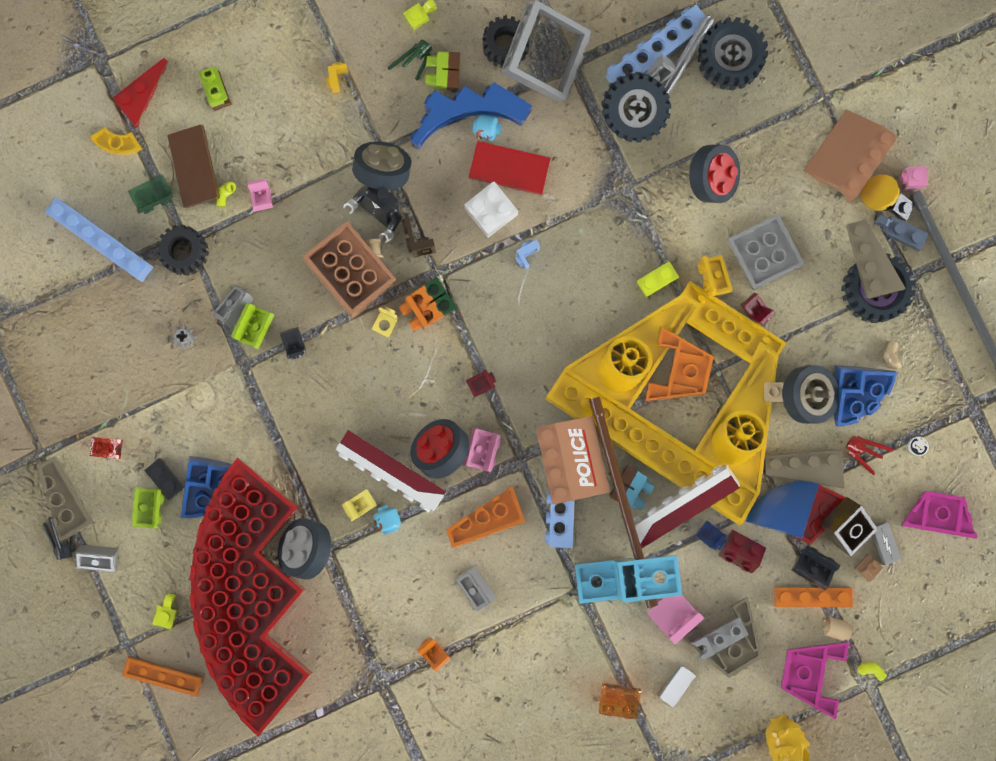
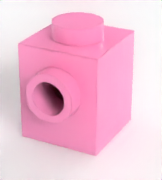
[900,166,928,191]

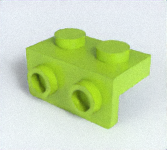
[231,303,274,349]
[131,488,164,528]

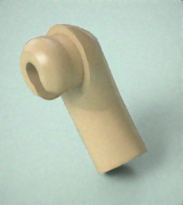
[883,341,901,370]

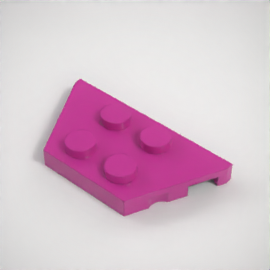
[901,491,977,539]

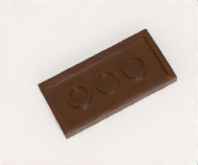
[167,124,220,208]

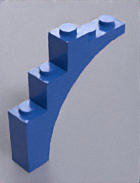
[410,82,532,150]

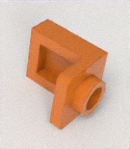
[417,638,451,672]

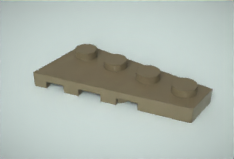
[846,220,906,299]
[37,456,95,543]

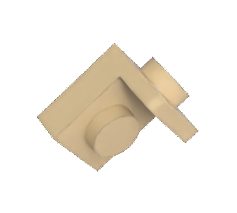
[764,382,784,403]

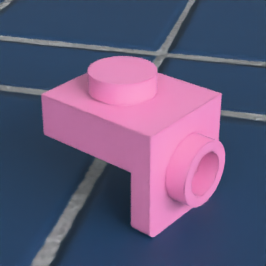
[248,179,273,212]

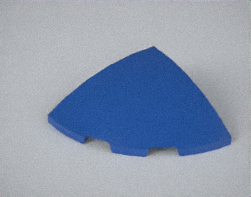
[833,365,897,426]
[181,456,232,518]
[746,481,819,539]

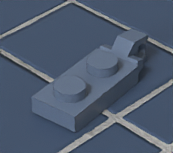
[874,215,929,251]

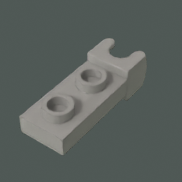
[691,617,748,660]

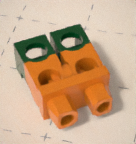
[399,277,458,331]

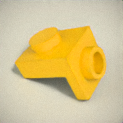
[326,62,348,94]

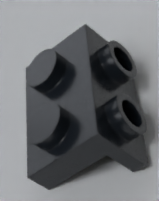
[791,546,841,590]

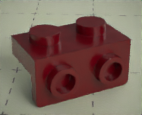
[719,529,766,573]

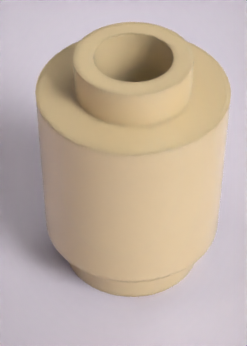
[822,617,853,641]

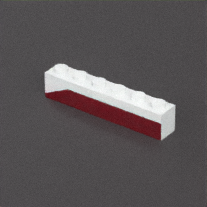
[335,430,447,512]
[633,464,740,548]

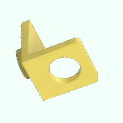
[372,307,398,337]

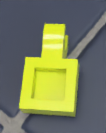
[403,0,437,30]
[152,593,178,629]

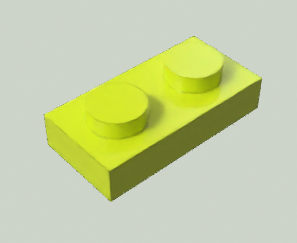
[636,261,679,298]

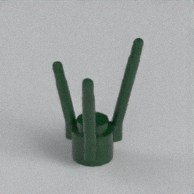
[388,39,432,80]

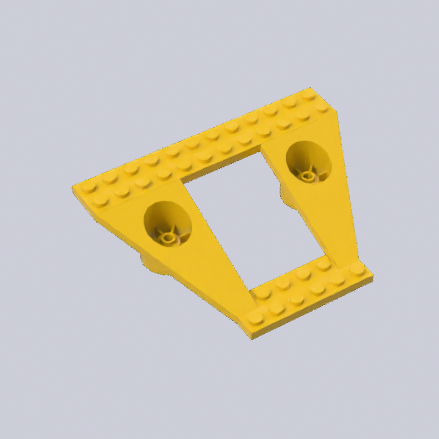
[545,281,786,526]

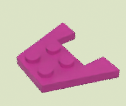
[780,641,849,720]

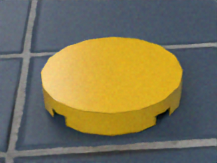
[860,174,900,211]

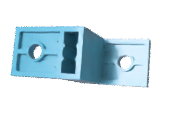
[574,555,682,604]

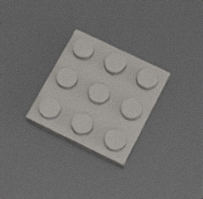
[727,214,805,290]

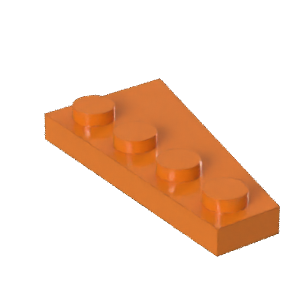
[446,486,526,549]

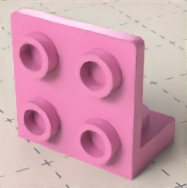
[647,595,704,644]

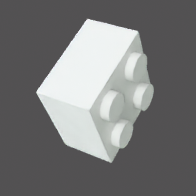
[464,181,518,238]

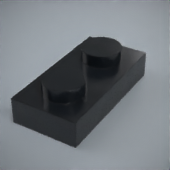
[144,458,184,500]

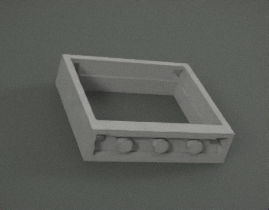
[501,0,591,102]

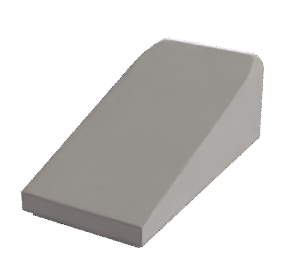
[645,54,676,84]

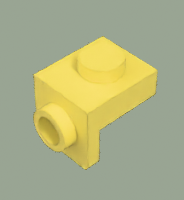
[342,489,377,521]

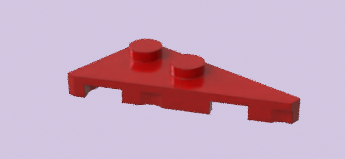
[113,58,168,127]

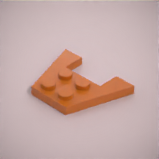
[645,326,714,401]

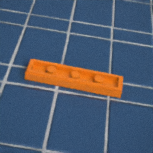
[122,656,203,697]

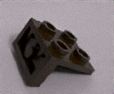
[402,213,436,258]

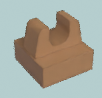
[854,554,883,582]

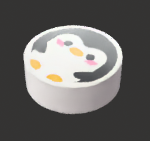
[908,437,929,456]

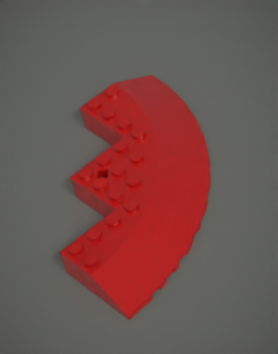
[190,458,312,737]

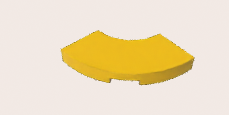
[90,127,142,155]

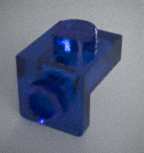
[695,520,727,551]

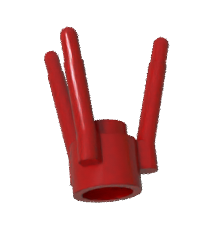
[846,435,894,475]

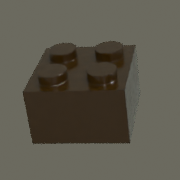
[820,497,878,556]

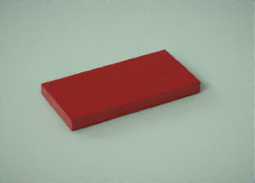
[469,141,551,195]

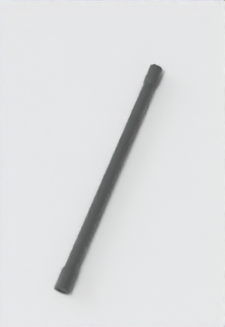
[910,190,996,370]

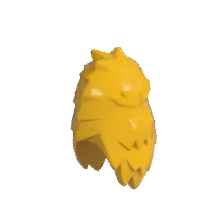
[765,714,810,761]

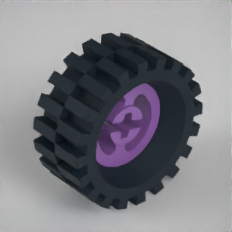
[841,253,916,323]

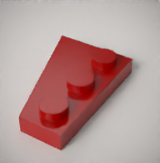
[793,485,846,545]

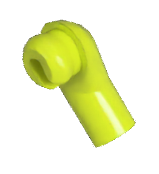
[216,182,236,207]
[857,661,887,681]

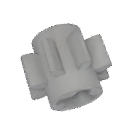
[171,325,197,350]

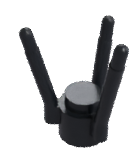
[43,517,76,560]

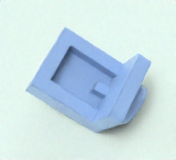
[515,239,540,270]

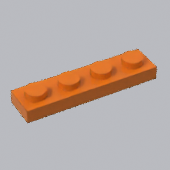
[774,587,853,607]

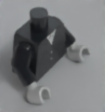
[343,185,402,243]

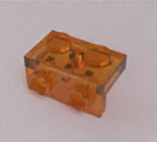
[599,683,641,719]

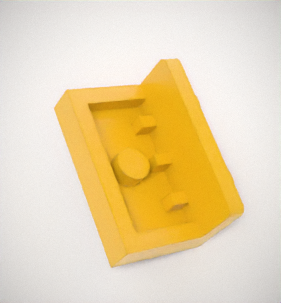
[698,255,733,297]

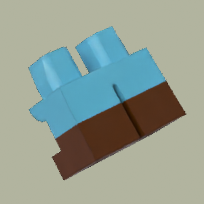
[609,465,655,510]

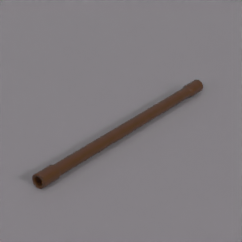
[589,397,658,608]

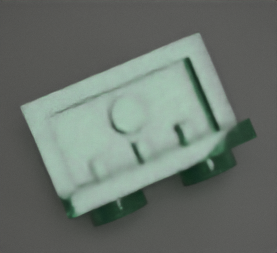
[128,174,173,214]

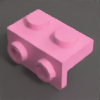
[463,428,501,472]

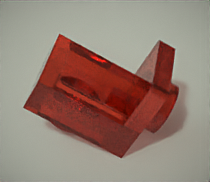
[90,437,123,459]

